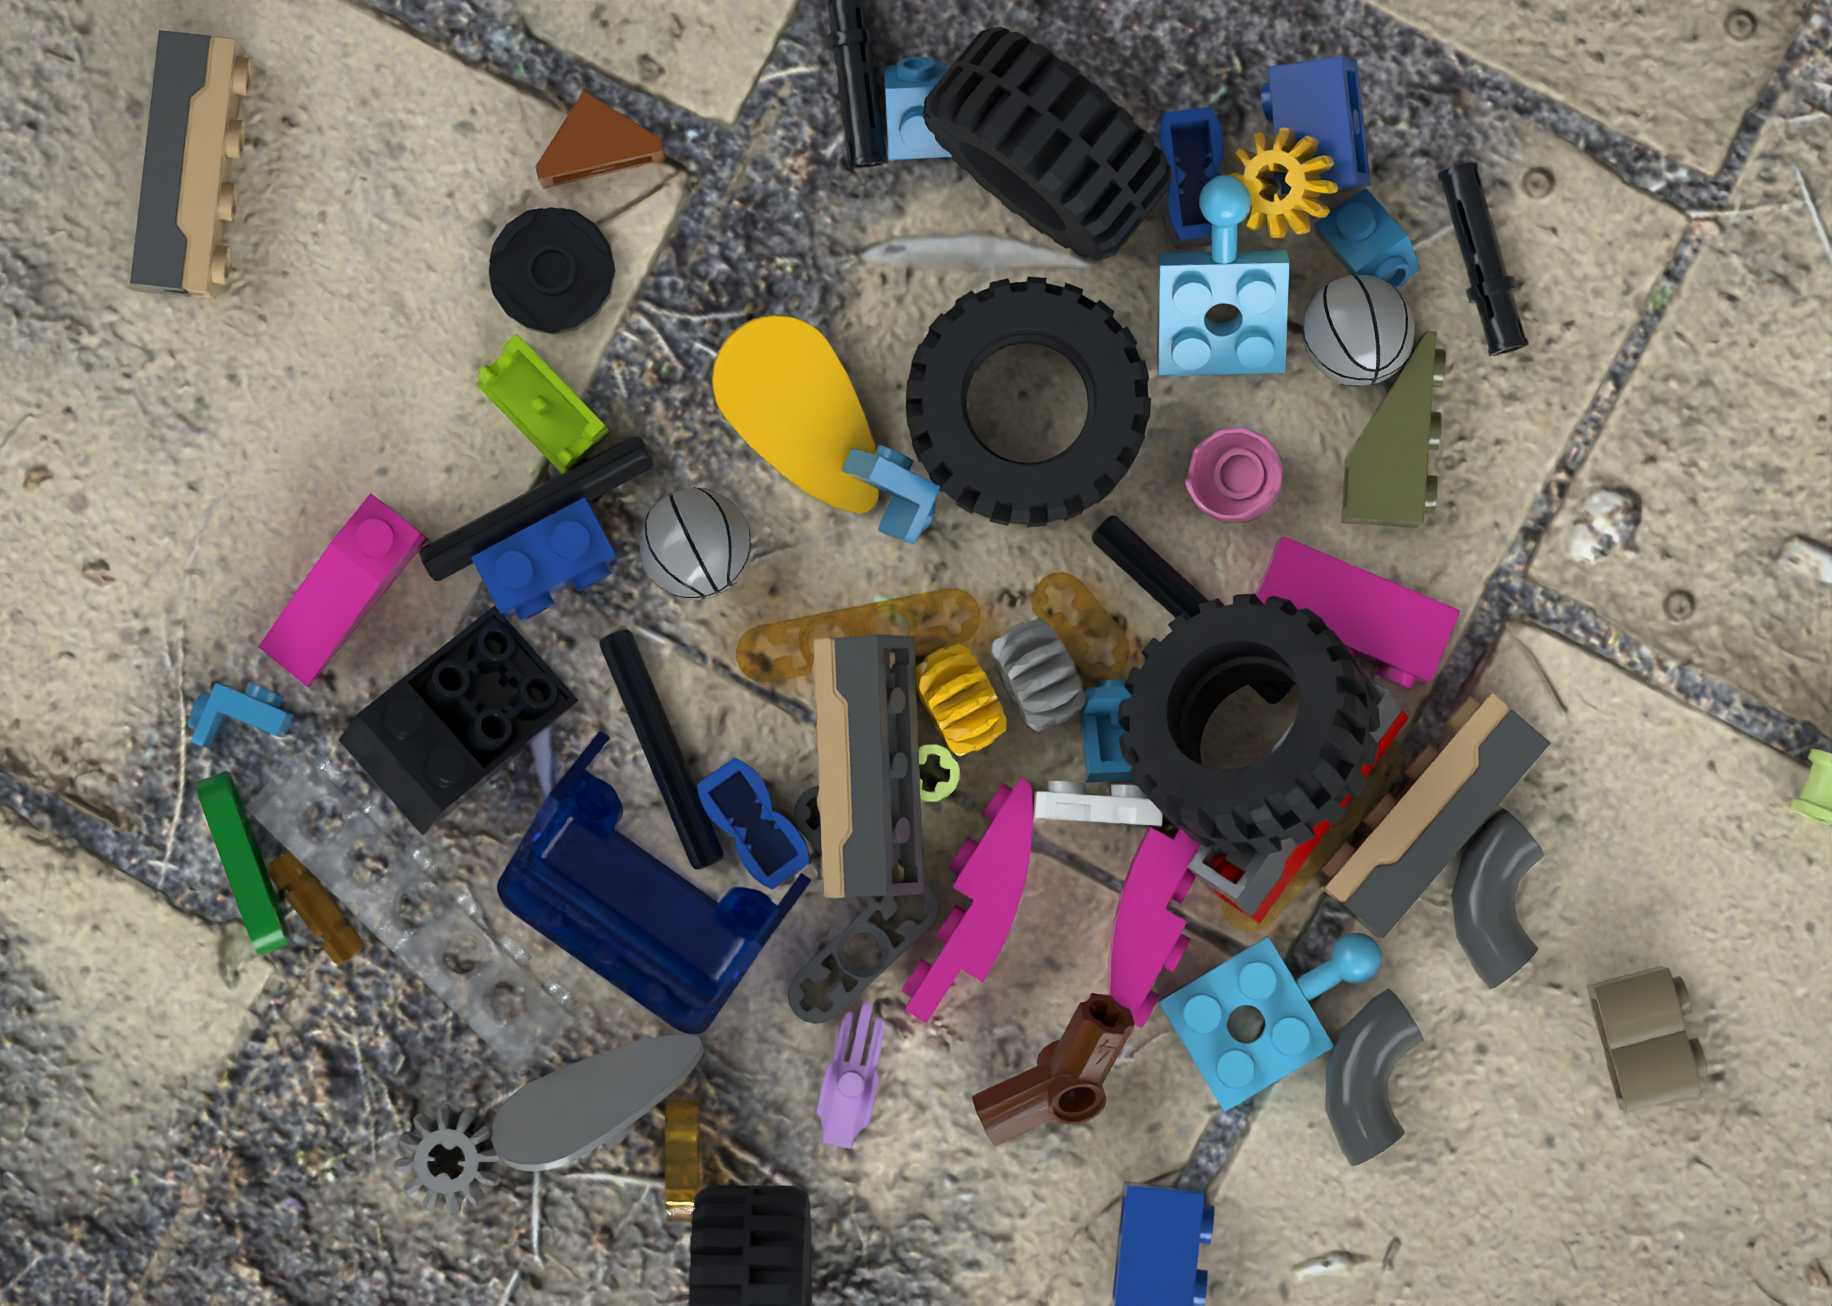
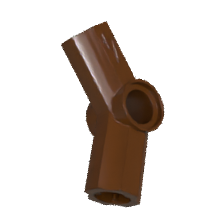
[972,993,1135,1146]

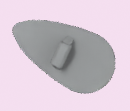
[491,1034,704,1171]

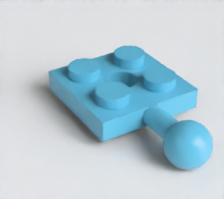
[1157,175,1289,376]
[1158,933,1382,1112]

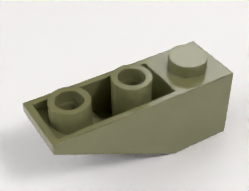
[1341,331,1446,528]

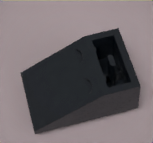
[339,605,578,836]

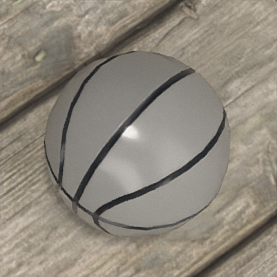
[1303,274,1415,387]
[640,487,751,601]

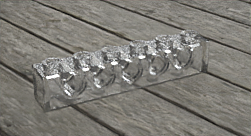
[245,752,580,1077]

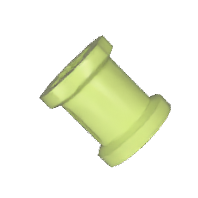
[918,744,960,802]
[1788,749,1832,826]

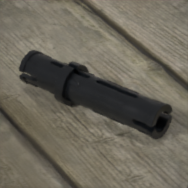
[826,0,888,169]
[1438,162,1529,356]

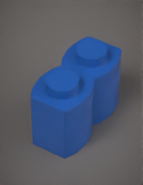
[1155,107,1224,250]
[697,757,811,889]

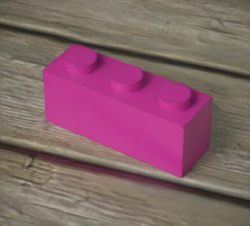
[1255,536,1460,690]

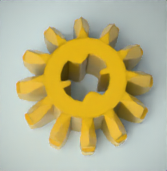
[1228,128,1338,238]
[915,643,1007,757]

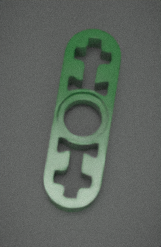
[196,771,291,956]

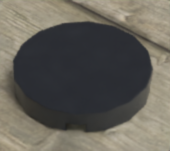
[488,207,616,335]

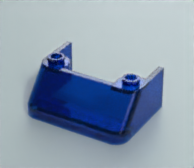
[497,730,812,1034]

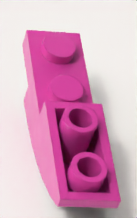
[901,778,1033,1024]
[1107,827,1201,1028]

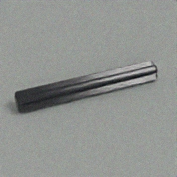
[419,435,654,581]
[1091,515,1294,705]
[599,629,724,870]

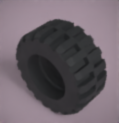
[923,27,1171,261]
[906,276,1151,527]
[1118,594,1380,855]
[688,1185,812,1306]

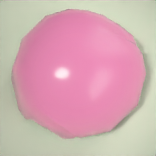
[1184,427,1284,524]

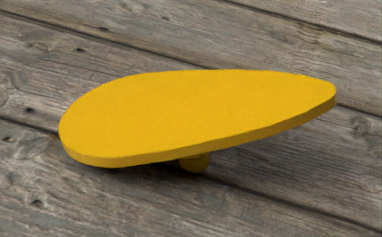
[712,315,879,514]

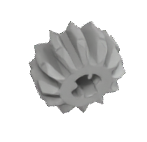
[990,618,1086,732]
[394,1104,501,1215]

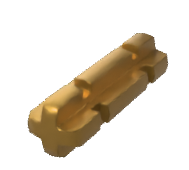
[267,850,364,965]

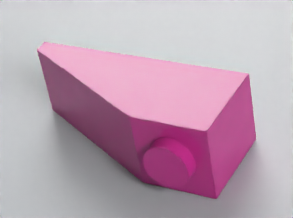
[258,493,428,687]

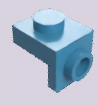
[884,57,952,160]
[1314,188,1419,290]
[841,445,941,544]
[1079,679,1134,783]
[188,682,295,748]

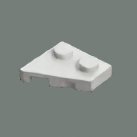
[1033,781,1163,826]

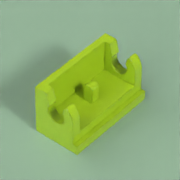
[476,333,609,473]

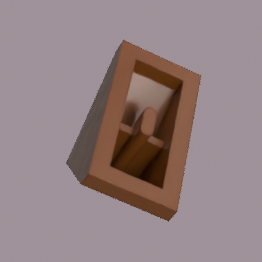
[535,91,666,189]

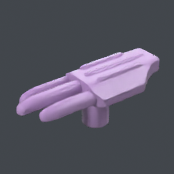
[816,1003,884,1149]

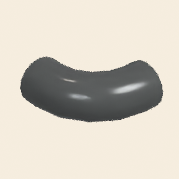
[1451,808,1545,989]
[1325,988,1424,1166]

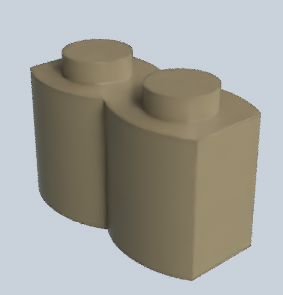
[1587,966,1708,1112]

